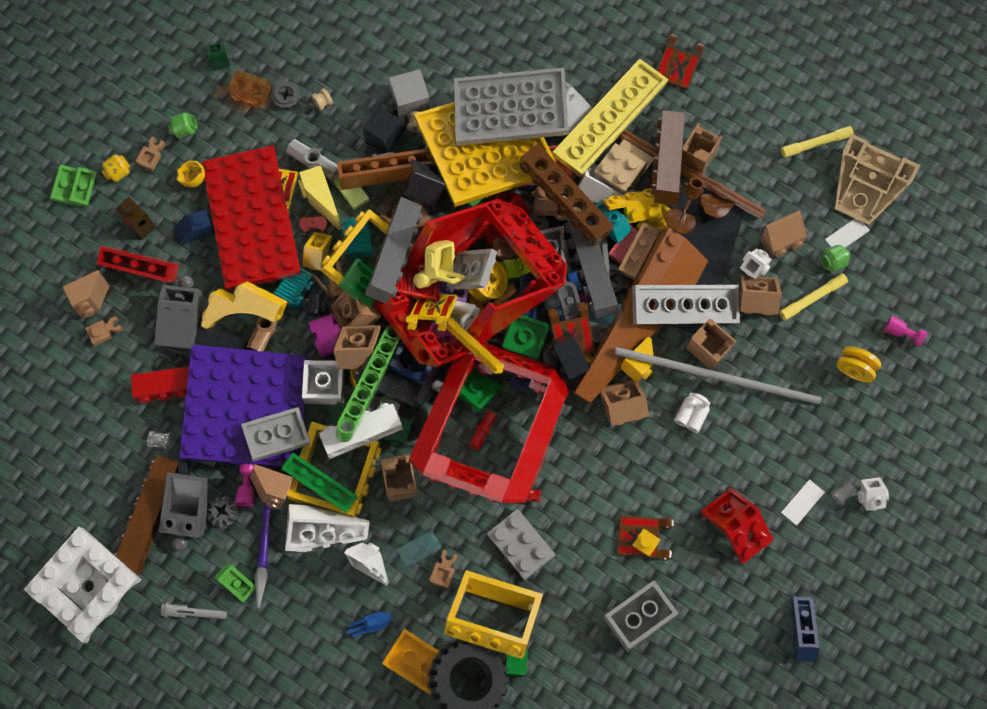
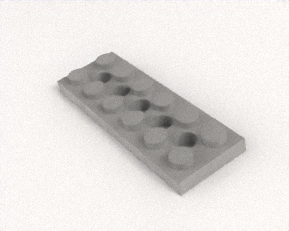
[632,285,740,324]

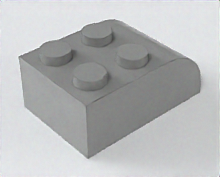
[603,580,679,652]

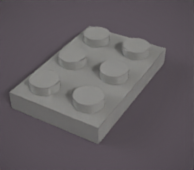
[447,249,497,290]
[241,407,310,462]
[487,509,556,581]

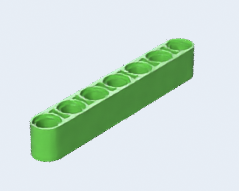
[335,325,401,442]

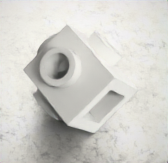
[740,249,772,279]
[858,477,889,511]

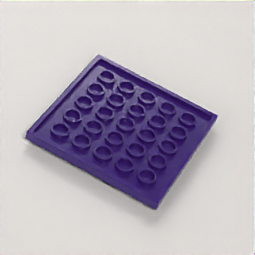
[180,345,308,468]

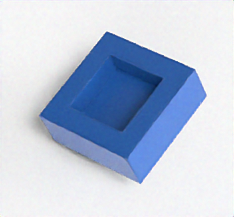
[567,269,583,292]

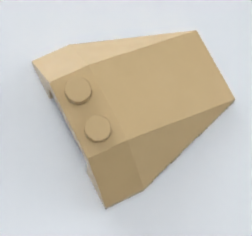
[835,134,920,225]

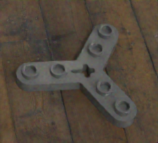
[541,281,610,366]

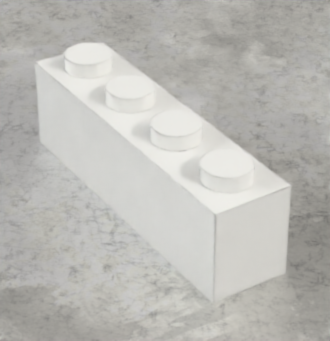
[319,403,403,459]

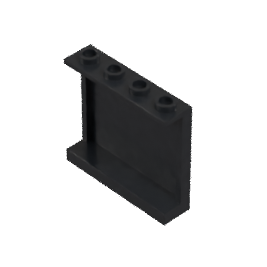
[355,320,449,412]

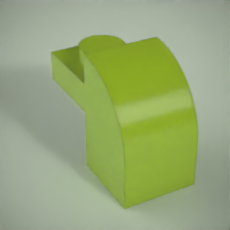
[500,257,534,282]

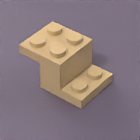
[594,139,654,194]

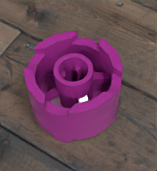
[308,313,340,357]

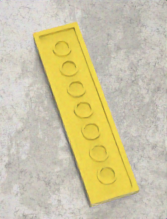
[552,59,668,177]

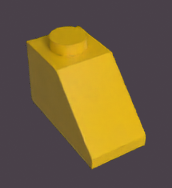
[302,232,332,271]
[621,336,653,383]

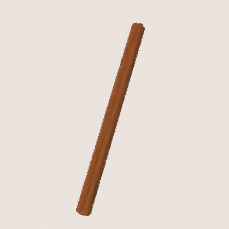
[620,130,766,219]

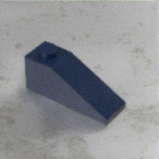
[792,597,820,662]

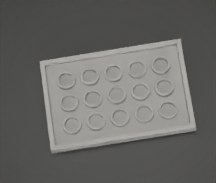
[454,68,569,145]

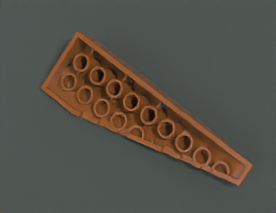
[574,228,708,403]

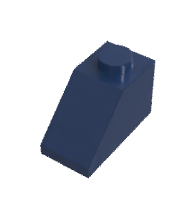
[173,209,214,245]

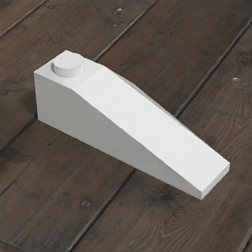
[285,504,370,552]
[345,542,389,586]

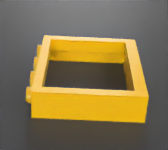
[320,209,413,285]
[287,422,382,517]
[444,570,543,659]

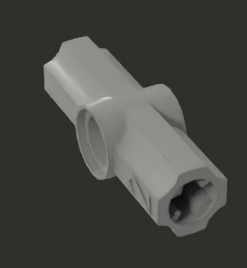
[286,139,338,181]

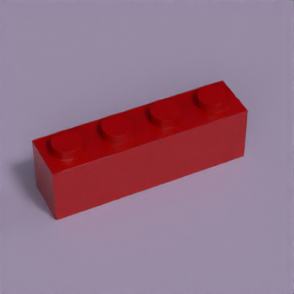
[97,246,179,282]
[131,366,189,404]

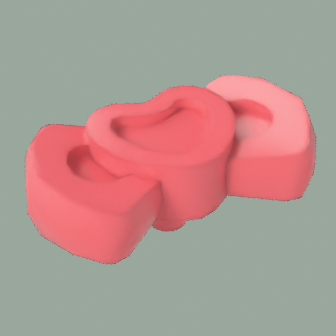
[299,216,328,232]

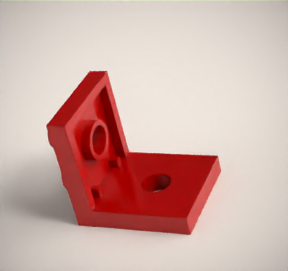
[701,488,774,564]

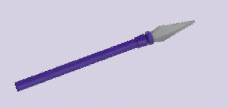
[255,467,275,608]

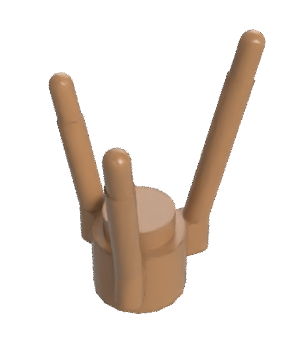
[307,260,344,300]

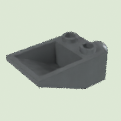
[155,276,205,350]
[159,472,208,551]

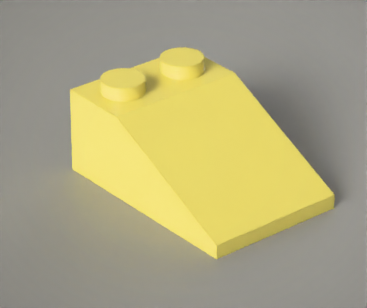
[298,166,342,230]

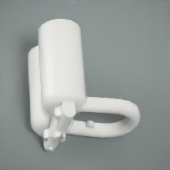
[450,301,480,330]
[674,393,710,433]

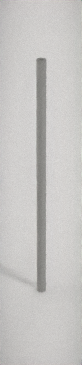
[614,347,821,404]

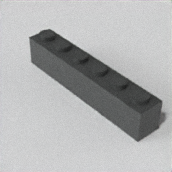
[365,197,423,304]
[564,211,618,319]

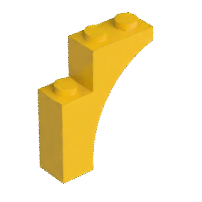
[201,282,287,329]

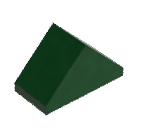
[206,41,231,71]

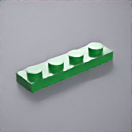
[281,453,358,514]

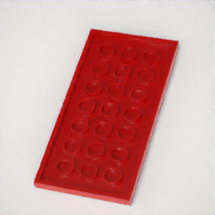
[202,145,301,291]

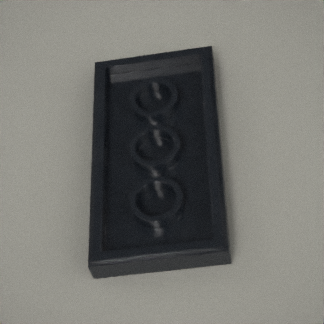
[162,322,248,360]

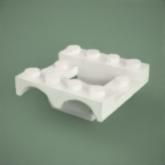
[24,527,142,643]

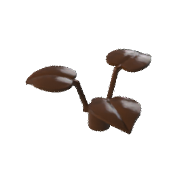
[649,172,735,234]

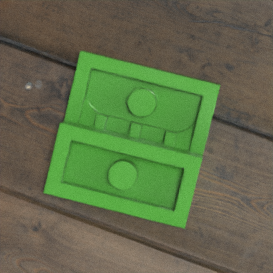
[50,164,97,206]

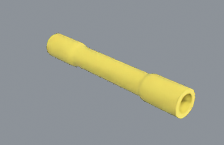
[781,126,854,158]
[779,273,848,321]

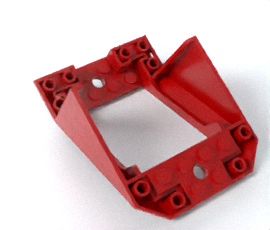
[375,199,567,367]
[408,343,569,503]

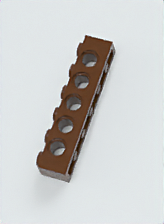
[519,144,614,246]

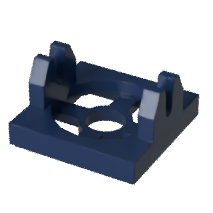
[388,340,432,385]

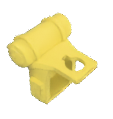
[413,240,465,288]

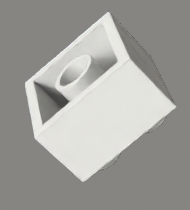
[302,360,345,405]

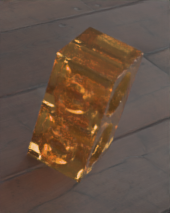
[228,70,272,108]

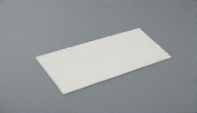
[825,219,870,248]
[781,479,825,525]

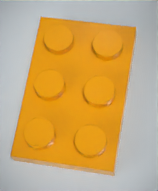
[382,629,439,695]

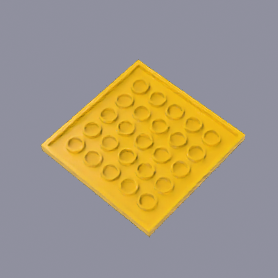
[414,102,556,207]

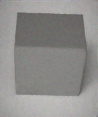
[388,69,431,118]

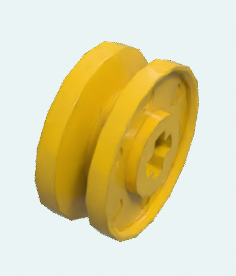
[468,261,508,301]
[836,346,881,383]

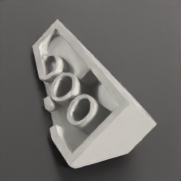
[577,164,637,208]

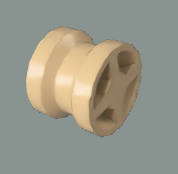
[311,88,333,111]
[407,111,420,133]

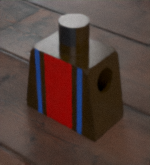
[115,197,156,240]

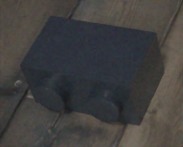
[549,332,590,380]

